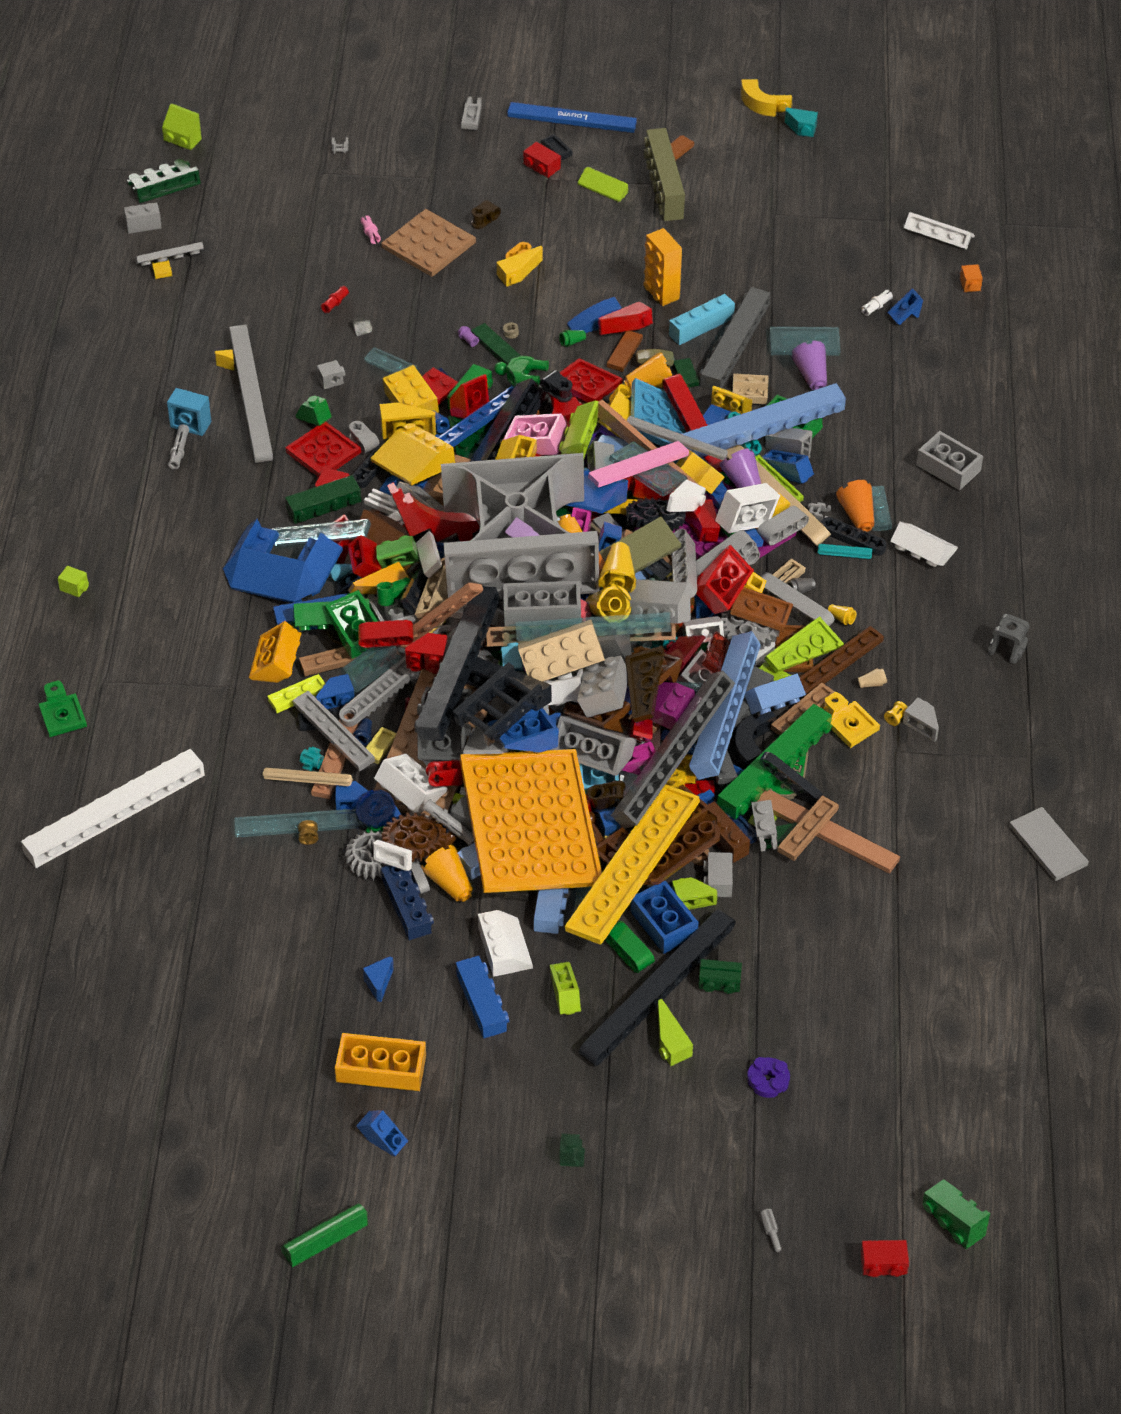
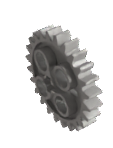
[720,605,780,649]

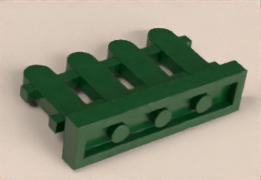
[127,159,201,203]

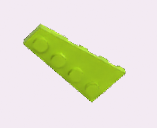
[764,616,844,673]

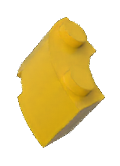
[676,449,724,494]

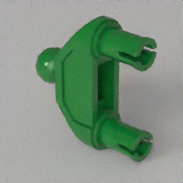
[494,356,549,386]

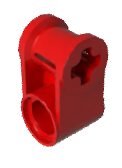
[425,760,463,787]

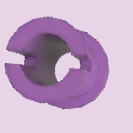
[458,326,479,347]

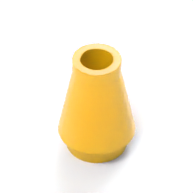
[828,604,856,625]

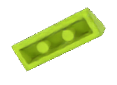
[578,167,628,202]

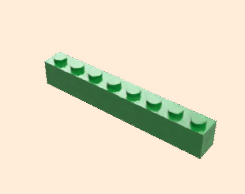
[717,704,832,820]

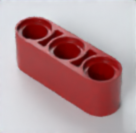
[358,620,414,648]

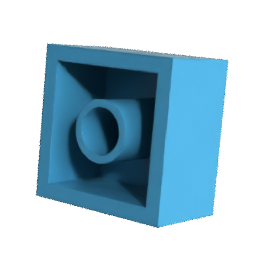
[167,388,211,436]

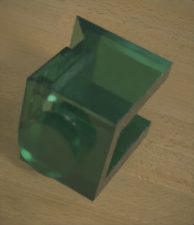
[560,1133,585,1167]

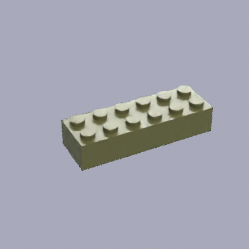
[643,128,685,221]

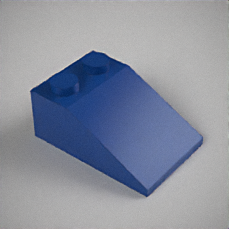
[488,708,559,752]

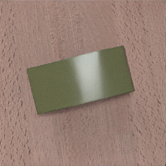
[636,349,675,366]

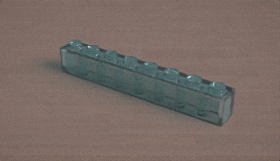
[515,612,671,641]

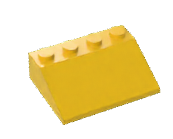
[371,423,455,485]

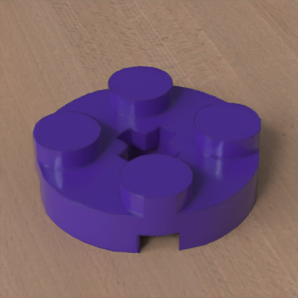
[747,1057,790,1098]

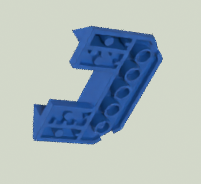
[223,519,343,603]

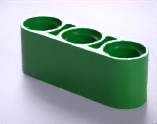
[605,920,655,973]

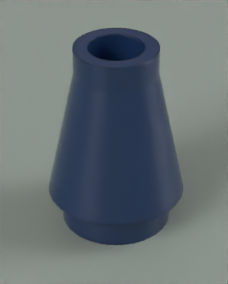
[353,718,372,746]

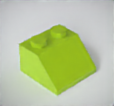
[162,104,201,150]

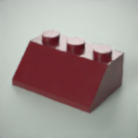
[664,635,706,674]

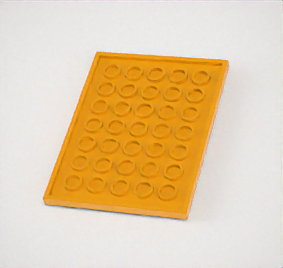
[459,749,602,893]

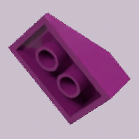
[649,682,695,729]

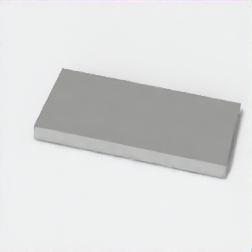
[1009,807,1089,881]

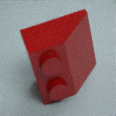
[449,374,489,418]

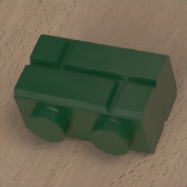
[699,959,742,994]

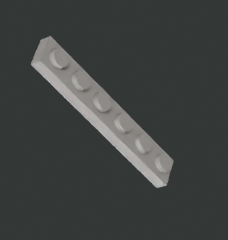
[292,691,375,771]

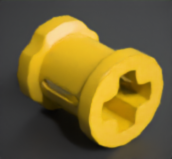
[884,701,908,726]

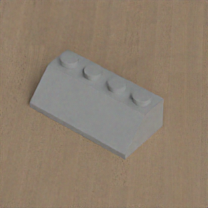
[625,579,691,624]
[551,716,637,776]

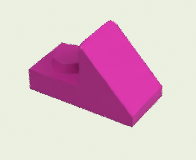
[622,741,656,775]

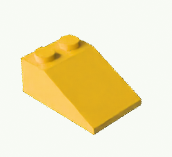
[380,403,436,440]

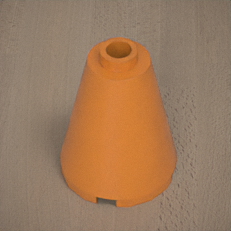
[836,480,875,532]

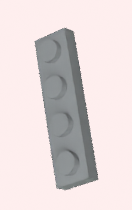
[135,242,204,266]

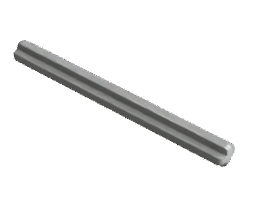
[627,416,728,460]

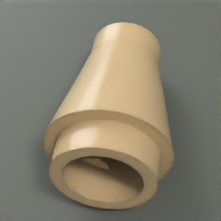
[857,668,887,688]

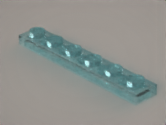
[272,519,371,546]

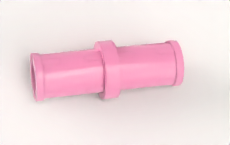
[361,216,381,244]

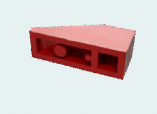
[598,302,653,335]
[627,717,653,744]

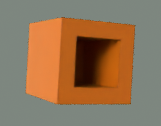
[960,265,983,292]

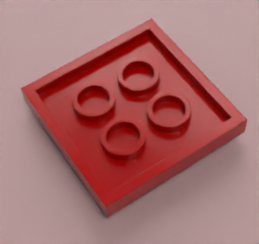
[559,358,623,403]
[285,421,361,477]

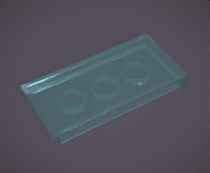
[770,327,840,356]
[609,442,688,496]

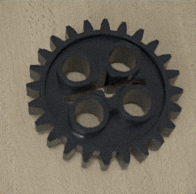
[626,497,686,531]

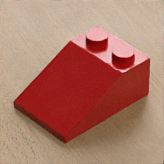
[696,545,754,614]

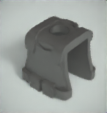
[988,614,1029,664]

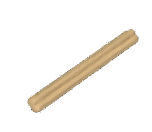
[263,768,353,786]

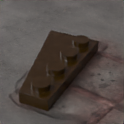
[625,646,664,723]

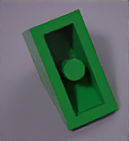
[295,395,332,426]

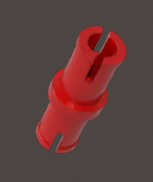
[321,286,349,313]

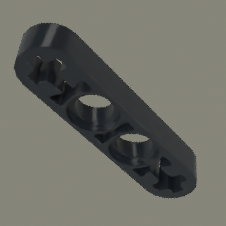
[352,438,389,489]
[821,517,887,556]
[759,752,823,805]

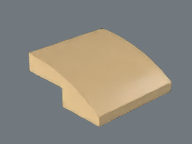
[733,374,768,404]

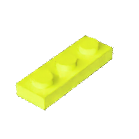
[268,674,325,713]

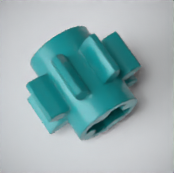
[300,747,324,771]

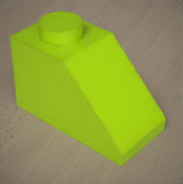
[672,877,717,910]

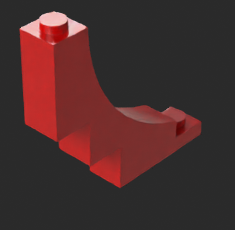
[624,472,720,542]
[387,482,479,542]

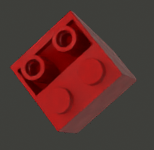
[405,633,448,674]

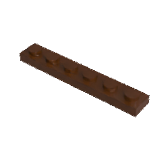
[799,626,884,698]

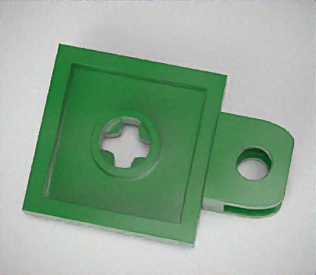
[39,680,87,737]

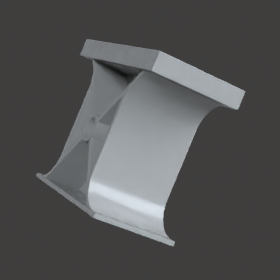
[441,453,599,600]

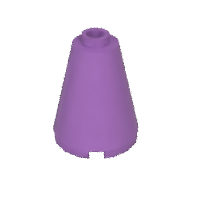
[792,341,827,390]
[720,448,761,488]

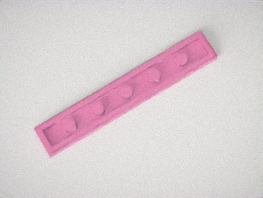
[588,441,689,488]

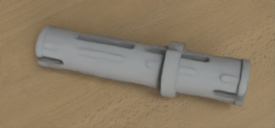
[168,424,189,469]
[422,799,474,845]

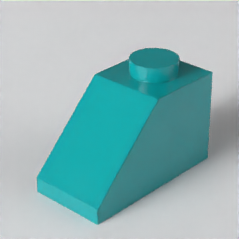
[785,108,818,137]

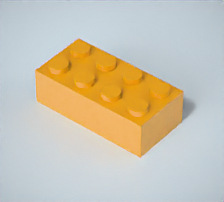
[644,228,682,306]
[335,1033,426,1091]

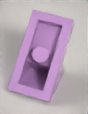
[505,517,539,538]

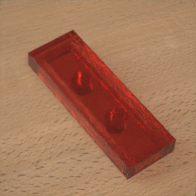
[701,631,730,673]

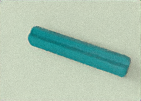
[818,544,872,559]

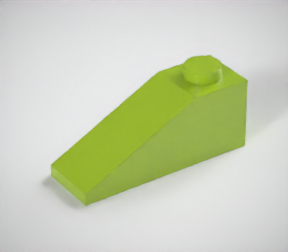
[550,962,581,1015]
[658,999,693,1066]

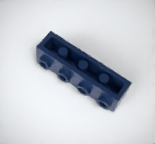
[381,865,434,940]

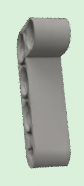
[696,530,760,578]

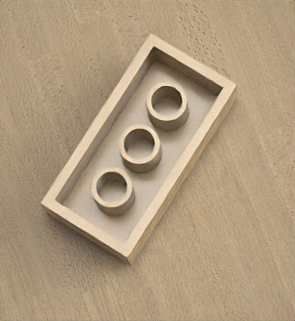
[518,620,605,681]

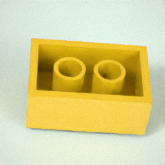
[382,365,439,413]

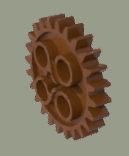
[382,812,447,862]

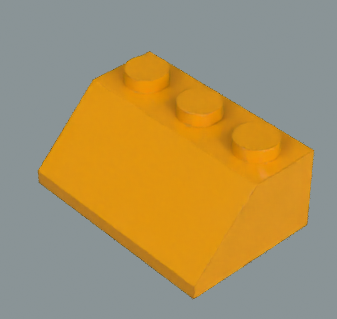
[249,621,301,683]

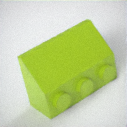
[559,400,599,458]

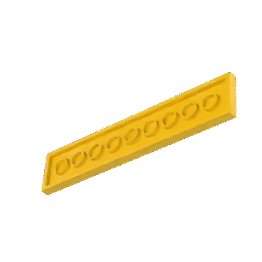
[565,784,700,945]

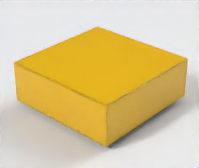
[152,261,172,279]

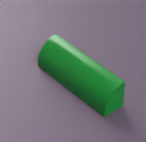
[281,1203,368,1267]

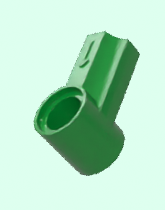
[377,577,410,606]

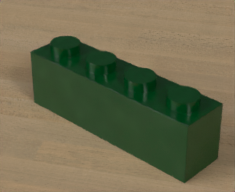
[285,475,361,524]

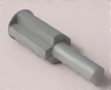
[760,1209,781,1252]

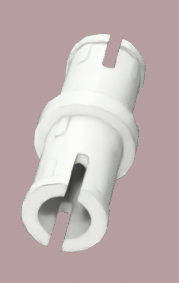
[861,290,893,316]

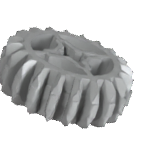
[345,830,388,880]

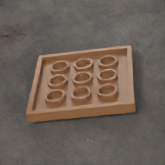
[381,209,476,277]

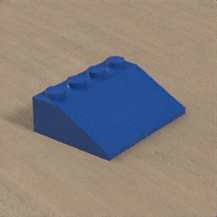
[566,468,628,513]

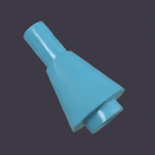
[330,564,352,582]

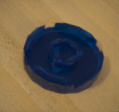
[356,789,396,828]

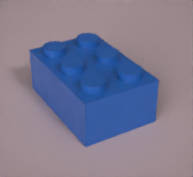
[630,880,698,954]

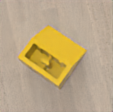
[711,386,752,414]
[495,435,537,460]

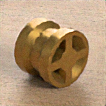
[298,820,318,845]

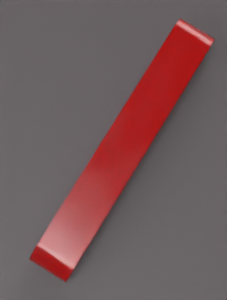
[662,373,723,473]

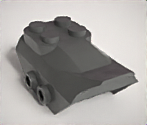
[415,687,473,771]

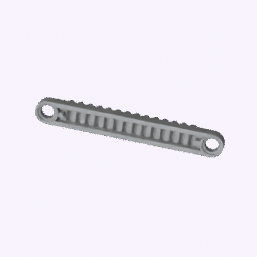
[339,625,455,727]

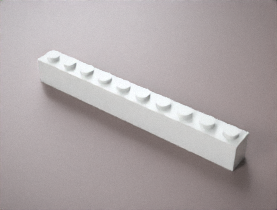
[21,749,205,868]

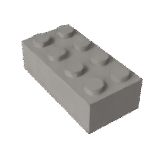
[504,581,581,627]

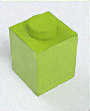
[58,566,89,597]

